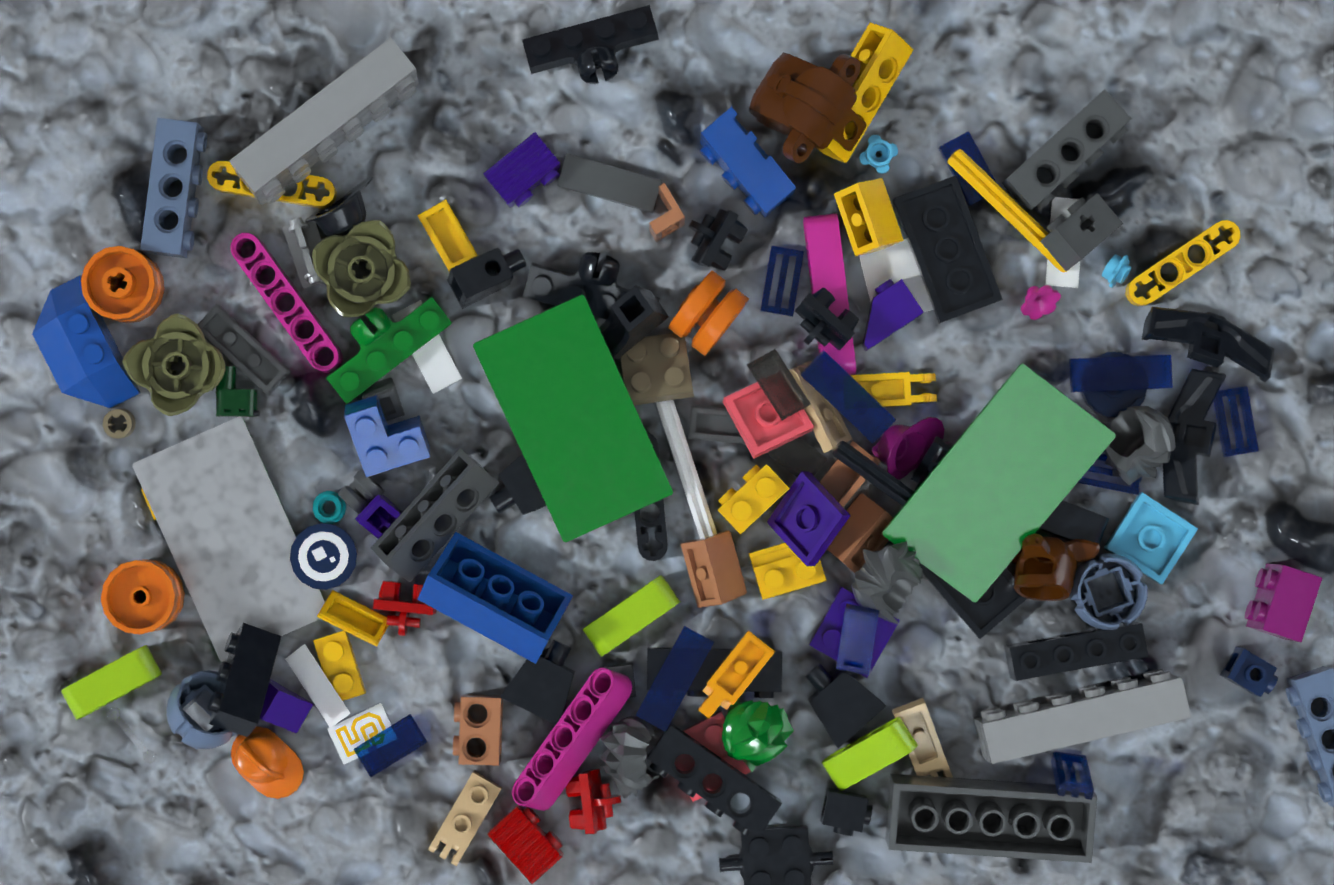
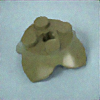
[312,220,411,318]
[122,313,226,416]

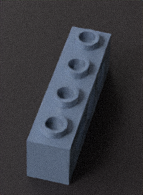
[140,118,207,258]
[1285,666,1334,807]

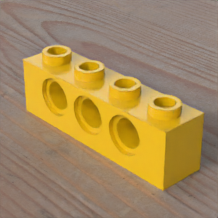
[818,22,914,164]

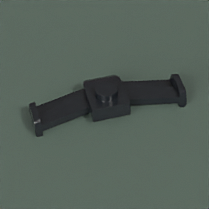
[1142,307,1275,382]
[1163,369,1226,505]

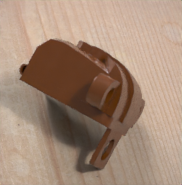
[749,52,866,163]

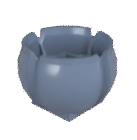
[1070,553,1148,630]
[166,670,236,750]

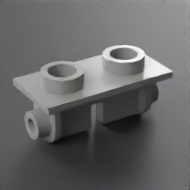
[282,217,324,289]

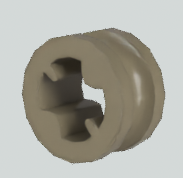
[103,409,136,439]

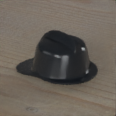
[305,177,373,237]

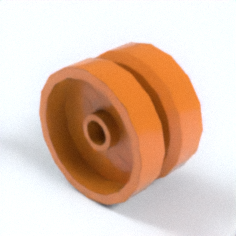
[81,246,165,323]
[668,270,749,356]
[101,559,185,635]

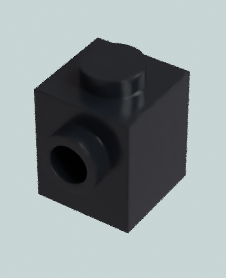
[820,787,873,836]

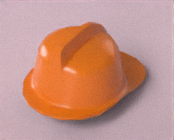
[231,726,304,799]

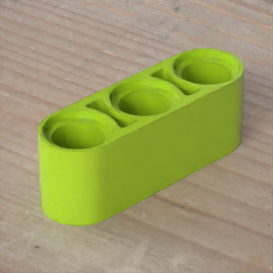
[582,574,680,657]
[61,645,162,720]
[821,717,918,791]

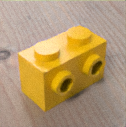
[834,178,904,257]
[717,464,790,535]

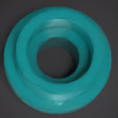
[313,491,347,524]

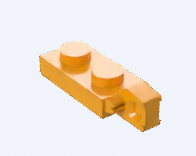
[698,630,775,719]

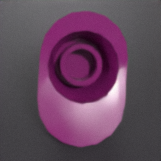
[872,417,944,480]

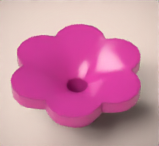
[1020,285,1061,320]

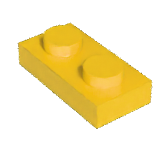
[313,631,366,701]

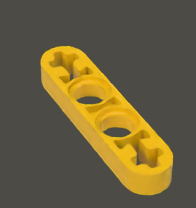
[207,161,337,208]
[1125,220,1240,306]

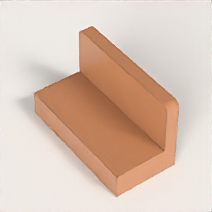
[649,183,685,242]
[819,441,881,507]
[827,493,893,573]
[680,530,747,608]

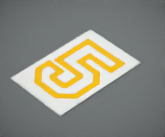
[327,703,398,765]

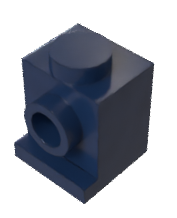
[1220,647,1278,697]

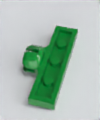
[325,297,452,404]

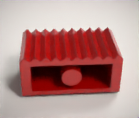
[487,805,563,884]

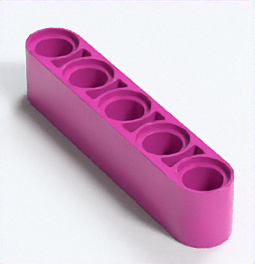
[803,213,856,378]
[230,233,343,373]
[512,668,632,811]

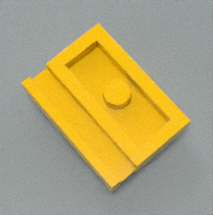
[748,543,826,600]

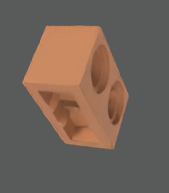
[453,694,503,766]

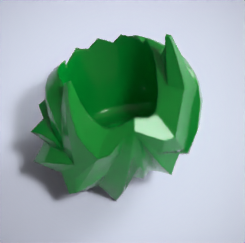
[722,698,794,773]

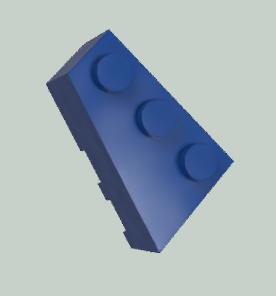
[700,106,796,218]

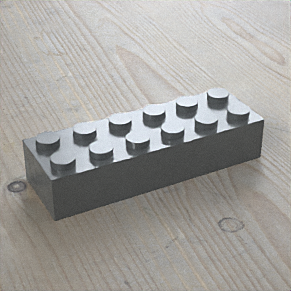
[885,774,1097,863]

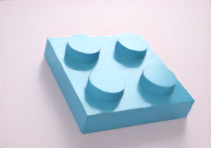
[1104,492,1198,585]

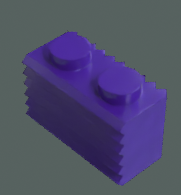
[483,132,561,208]

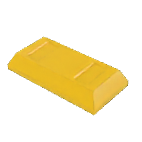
[417,199,478,273]
[317,590,389,647]

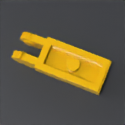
[842,372,937,409]

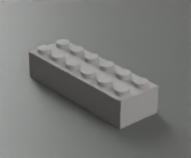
[229,37,419,205]
[974,669,1191,764]

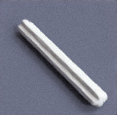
[656,400,717,539]

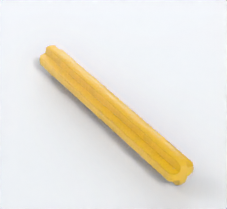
[947,149,1068,272]

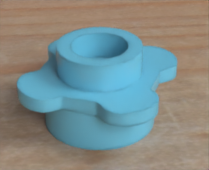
[859,135,898,174]
[1102,254,1132,288]

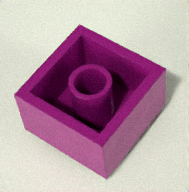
[1245,564,1322,643]

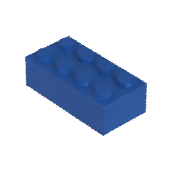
[417,532,573,664]

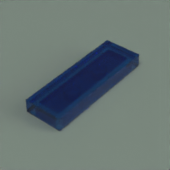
[800,350,896,443]
[1069,355,1173,393]
[636,625,714,731]

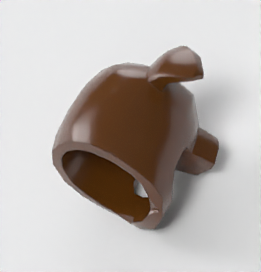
[1011,534,1100,601]

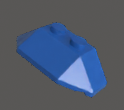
[32,275,141,408]

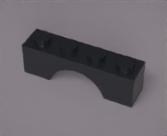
[599,285,669,362]

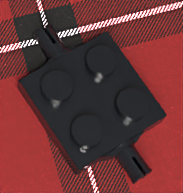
[719,825,833,885]

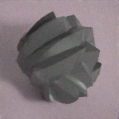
[1104,406,1176,485]
[851,541,923,624]
[600,716,667,799]

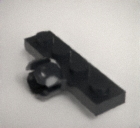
[522,5,659,84]
[523,252,660,320]

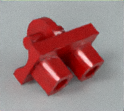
[373,581,437,636]
[565,769,622,835]

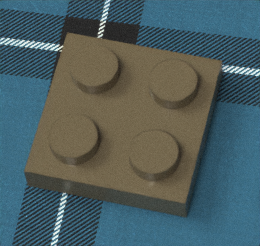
[621,333,694,406]

